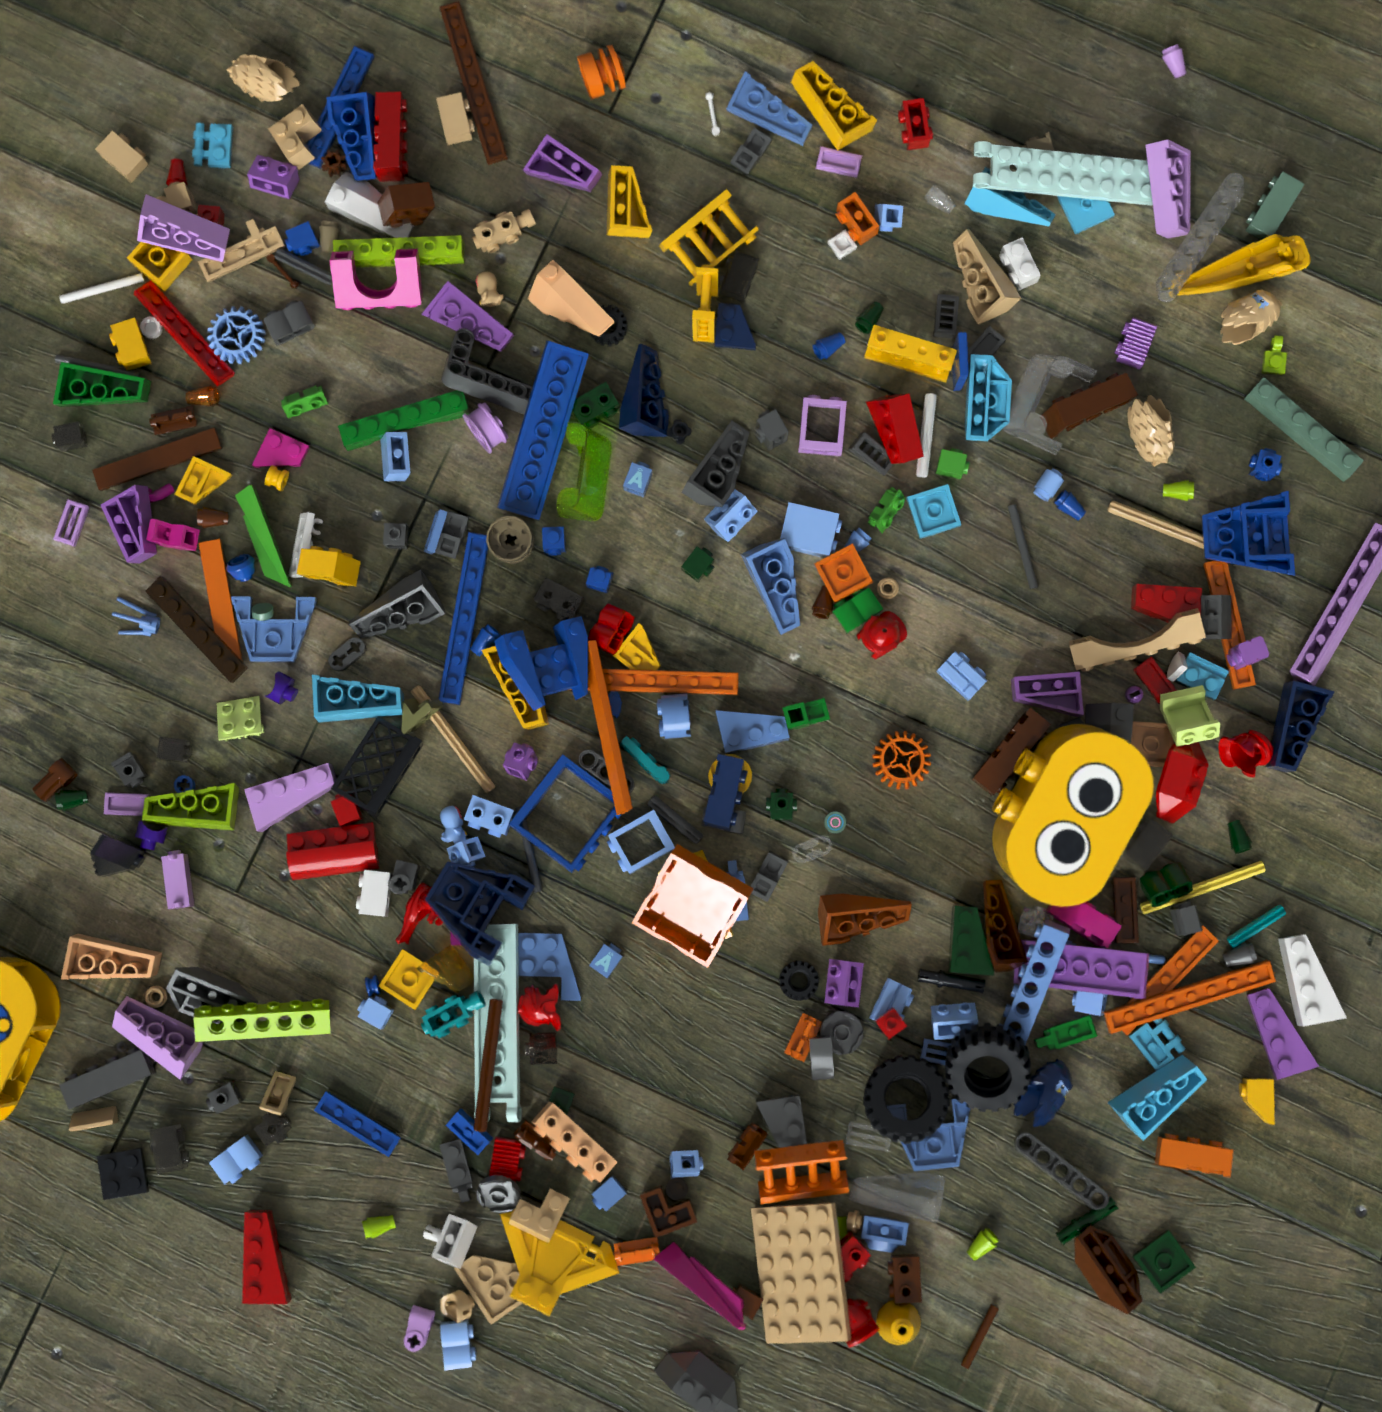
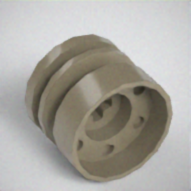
[486,516,535,564]

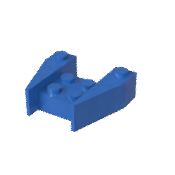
[494,616,588,711]

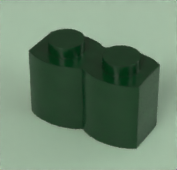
[1140,862,1193,907]

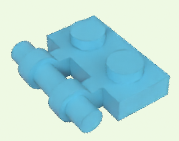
[192,123,233,168]
[1129,1018,1186,1071]

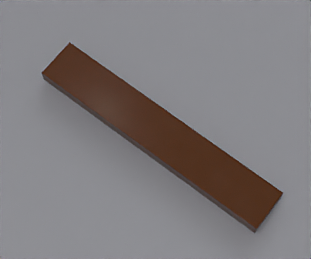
[92,428,222,491]

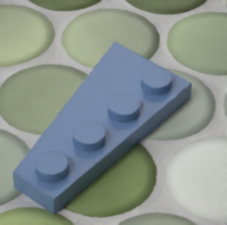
[727,71,812,146]

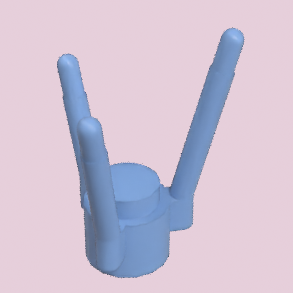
[112,597,161,637]

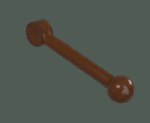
[267,254,299,289]

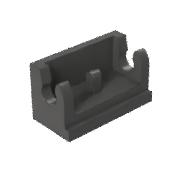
[1201,595,1232,639]

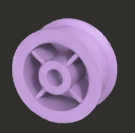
[462,402,509,454]

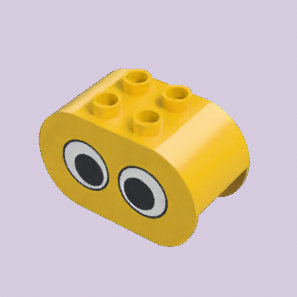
[992,724,1153,906]

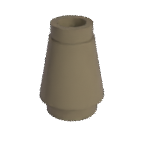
[319,221,340,253]

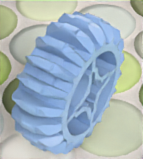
[207,306,266,364]

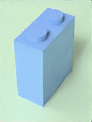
[780,502,842,558]

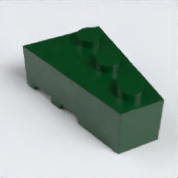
[948,906,995,976]

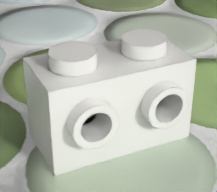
[999,237,1041,291]
[356,870,393,917]

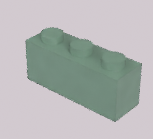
[1245,171,1305,240]

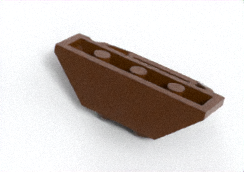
[1075,1226,1143,1314]

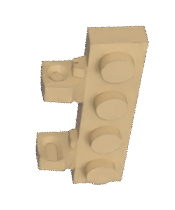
[198,219,285,283]

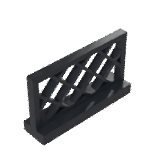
[331,716,423,818]

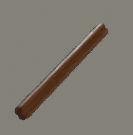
[473,999,503,1132]

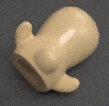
[476,272,504,307]

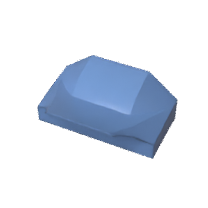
[861,1215,909,1253]

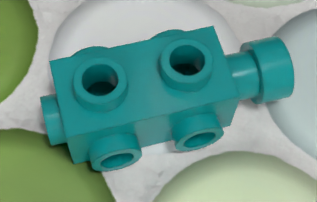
[421,990,486,1039]

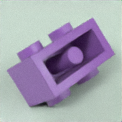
[247,155,299,199]
[824,959,864,1007]

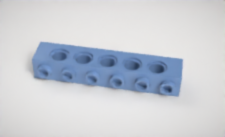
[999,919,1070,1045]

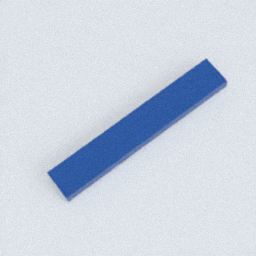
[307,46,374,169]

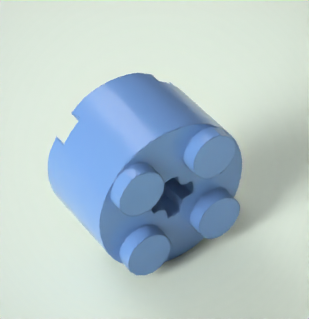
[657,693,691,739]

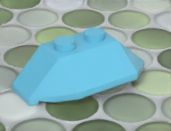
[965,354,1012,441]

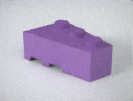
[101,485,157,564]
[1011,672,1084,717]

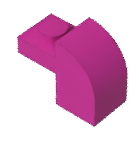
[146,519,200,551]

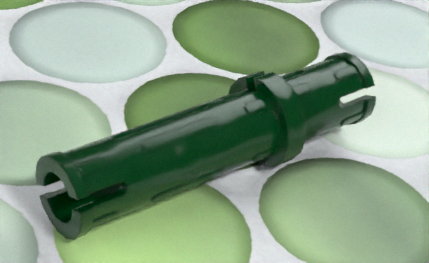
[1055,1197,1119,1246]

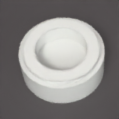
[140,316,163,339]

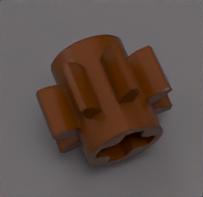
[321,150,347,177]

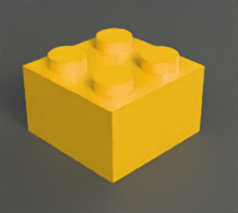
[127,242,192,292]

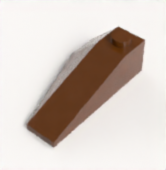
[983,880,1028,973]

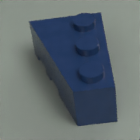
[704,754,748,831]

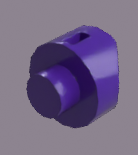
[265,671,298,705]
[135,821,168,850]

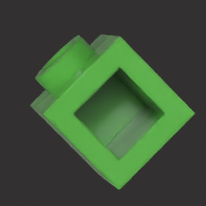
[935,448,970,480]

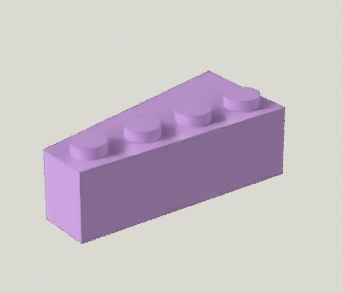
[137,194,230,262]
[244,763,337,832]
[112,996,203,1080]

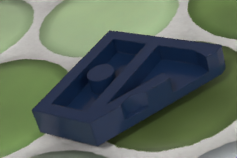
[715,303,756,350]

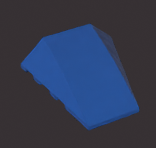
[1202,490,1295,576]

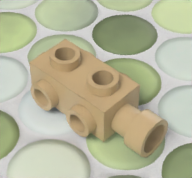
[472,209,536,253]

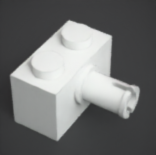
[423,1214,477,1269]

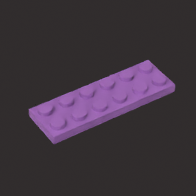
[1013,939,1149,999]

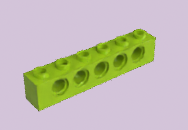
[333,235,465,268]
[194,999,330,1042]

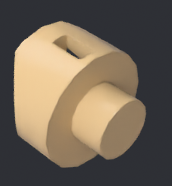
[440,1290,474,1323]

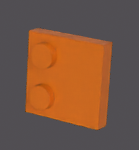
[814,543,873,603]

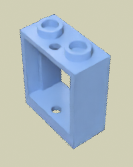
[607,810,675,874]

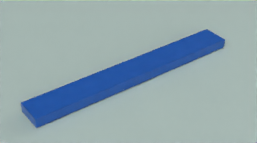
[438,532,488,705]

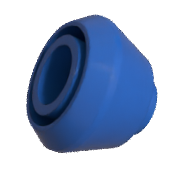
[226,554,255,582]

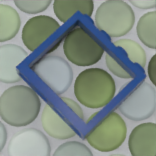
[509,754,622,873]

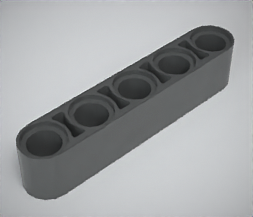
[1014,1133,1109,1210]

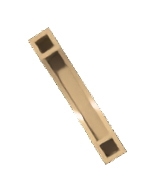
[1069,608,1206,672]

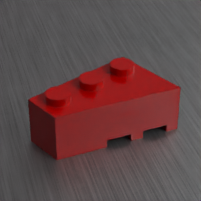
[1131,584,1202,623]

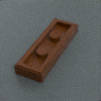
[1112,877,1139,944]

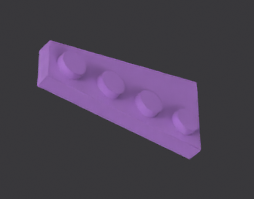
[1247,988,1319,1080]

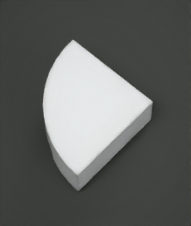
[1167,651,1188,682]

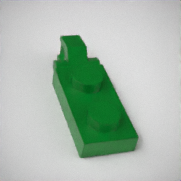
[1033,1015,1097,1050]

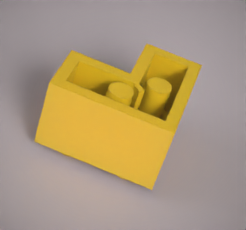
[297,546,361,587]

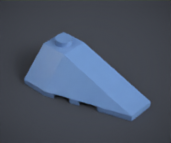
[741,538,800,635]

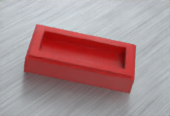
[1133,656,1177,704]

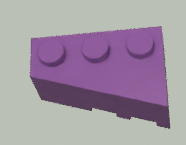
[523,134,602,192]

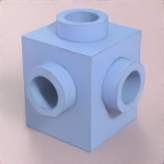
[446,836,485,867]

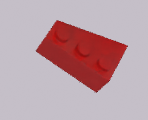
[866,393,924,464]

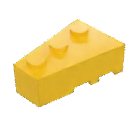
[607,165,652,238]

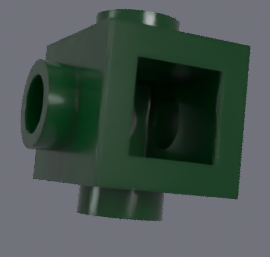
[766,789,797,821]

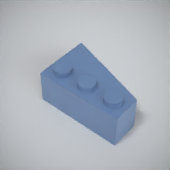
[715,710,790,755]

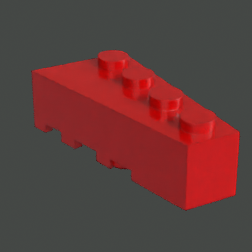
[242,1210,292,1304]

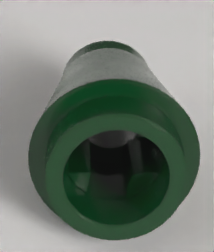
[855,301,884,334]
[55,790,89,811]
[1227,820,1252,854]

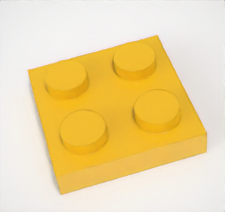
[378,949,440,1010]

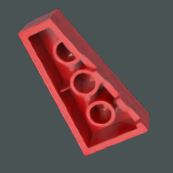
[373,92,408,182]

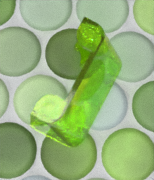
[556,422,612,521]

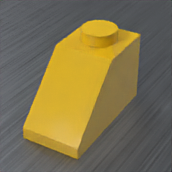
[1239,1078,1275,1125]

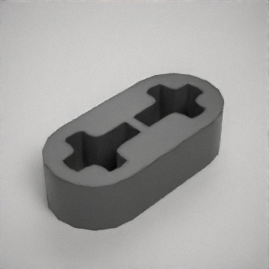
[328,638,366,672]

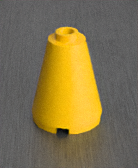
[876,1300,921,1345]

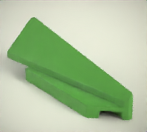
[235,484,292,588]

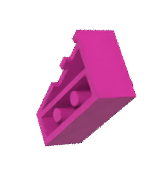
[1045,901,1122,949]

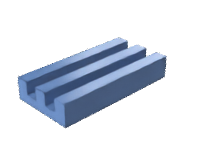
[424,510,447,554]
[920,1038,951,1065]

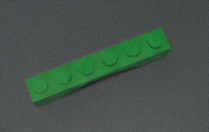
[338,390,470,451]

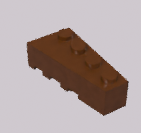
[971,708,1051,796]

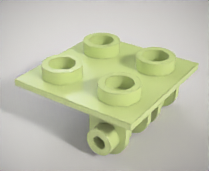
[217,696,265,741]

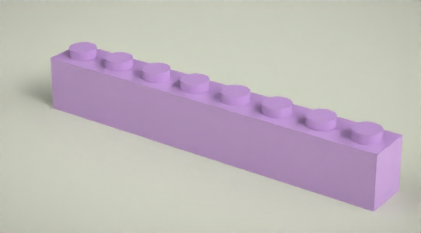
[1290,523,1382,686]

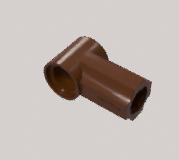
[32,758,78,802]

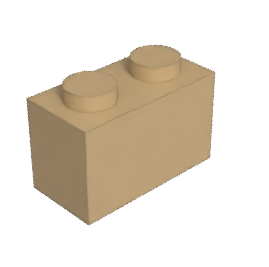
[436,92,475,145]
[95,131,149,183]

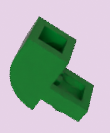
[782,698,830,730]

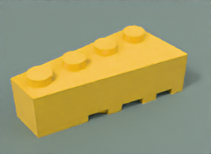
[791,61,877,151]
[482,640,549,730]

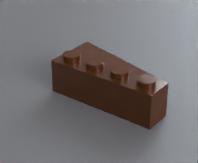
[1039,372,1138,440]

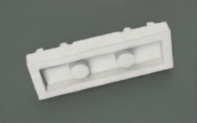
[288,512,323,578]

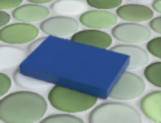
[952,332,969,391]

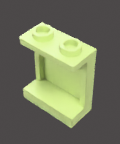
[1160,685,1220,746]

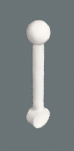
[705,92,720,136]

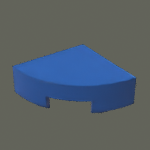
[608,691,622,718]

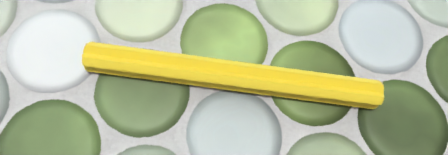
[1140,861,1266,914]

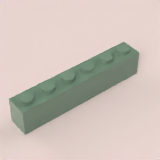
[1244,377,1364,482]

